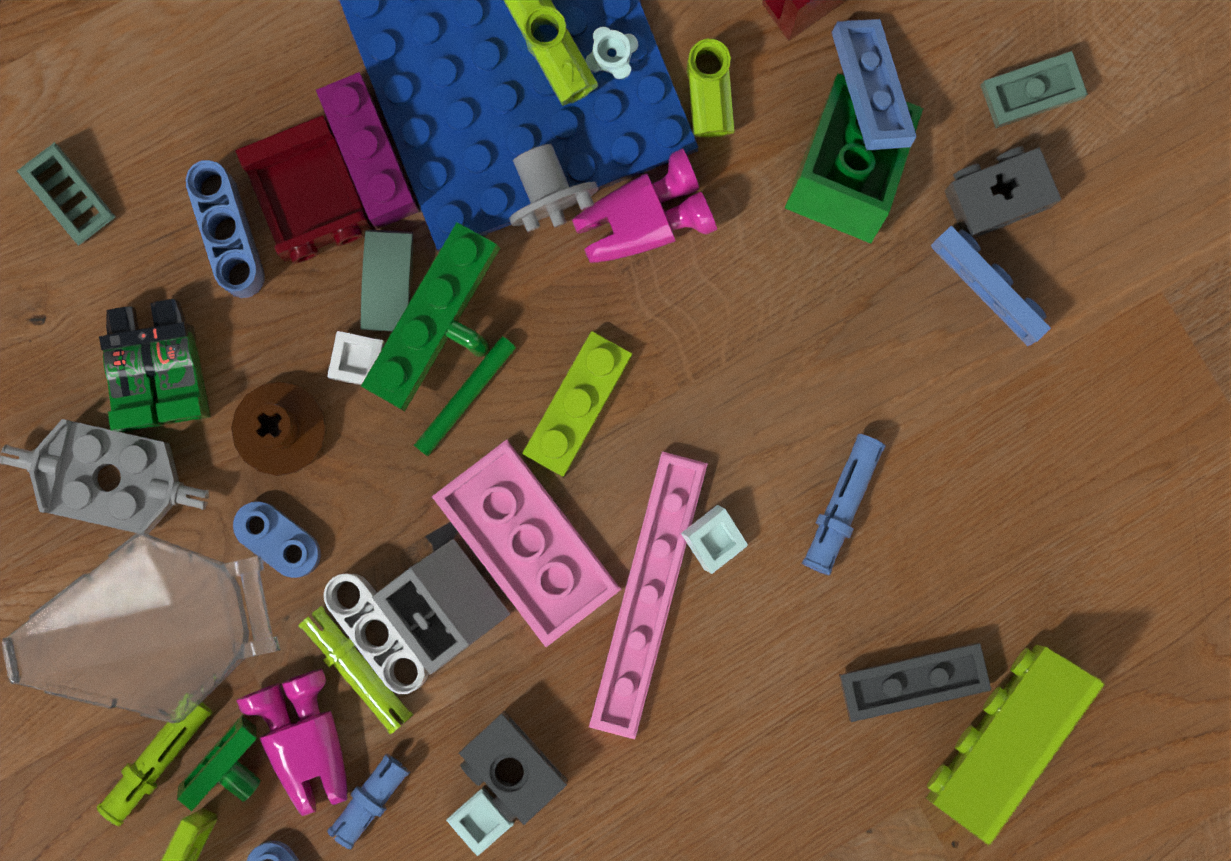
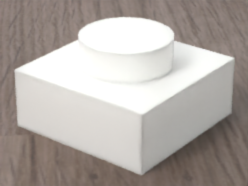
[327,331,385,385]

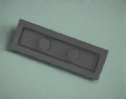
[839,643,992,722]

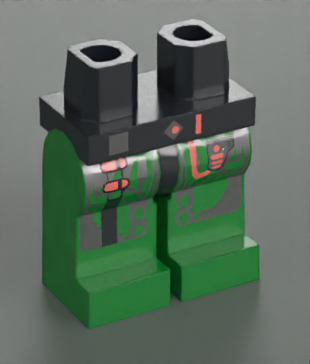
[99,299,211,432]

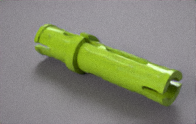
[298,606,414,735]
[96,694,213,826]

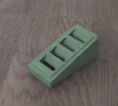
[17,142,116,246]

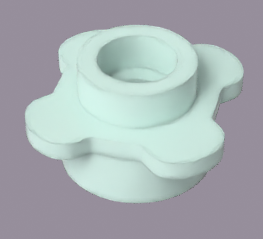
[586,27,638,79]

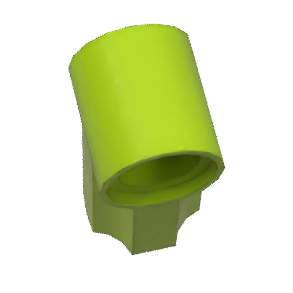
[686,38,735,138]

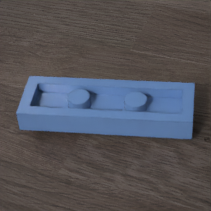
[832,19,917,150]
[931,226,1051,346]

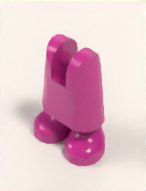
[572,148,717,263]
[236,668,348,816]

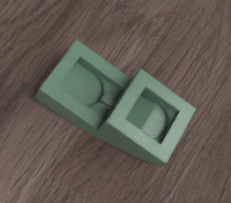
[361,229,413,331]

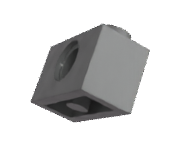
[459,710,568,825]

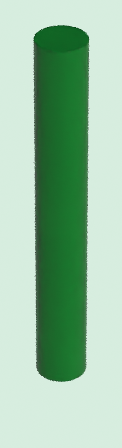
[414,336,517,457]

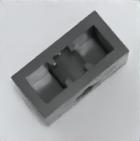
[944,146,1062,239]

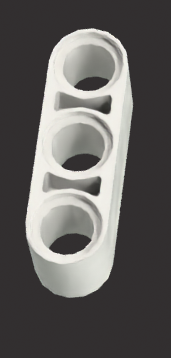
[324,574,429,694]

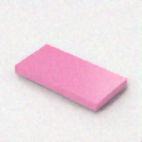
[432,440,621,647]

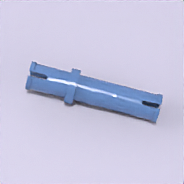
[802,434,886,576]

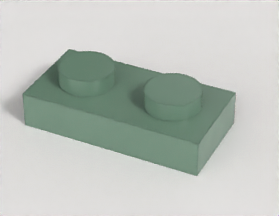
[980,51,1088,129]

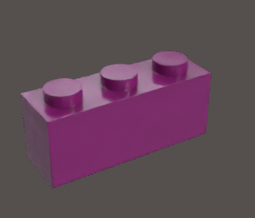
[316,72,419,230]

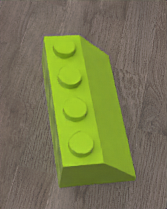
[926,645,1104,845]

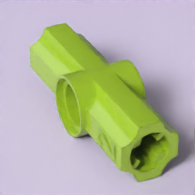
[503,0,598,106]

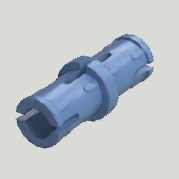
[327,754,410,849]

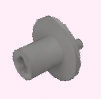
[509,144,598,232]

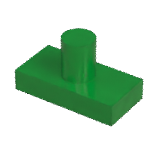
[177,715,261,811]

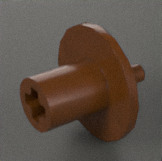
[231,382,327,476]

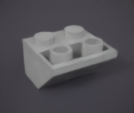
[372,539,511,675]

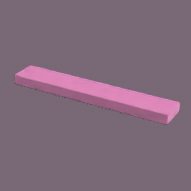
[589,452,708,739]

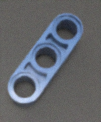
[185,160,265,298]

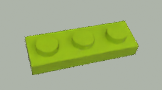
[522,331,632,478]

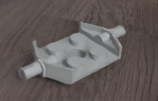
[0,419,209,535]

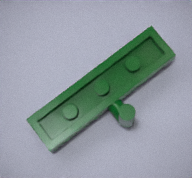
[361,222,500,412]

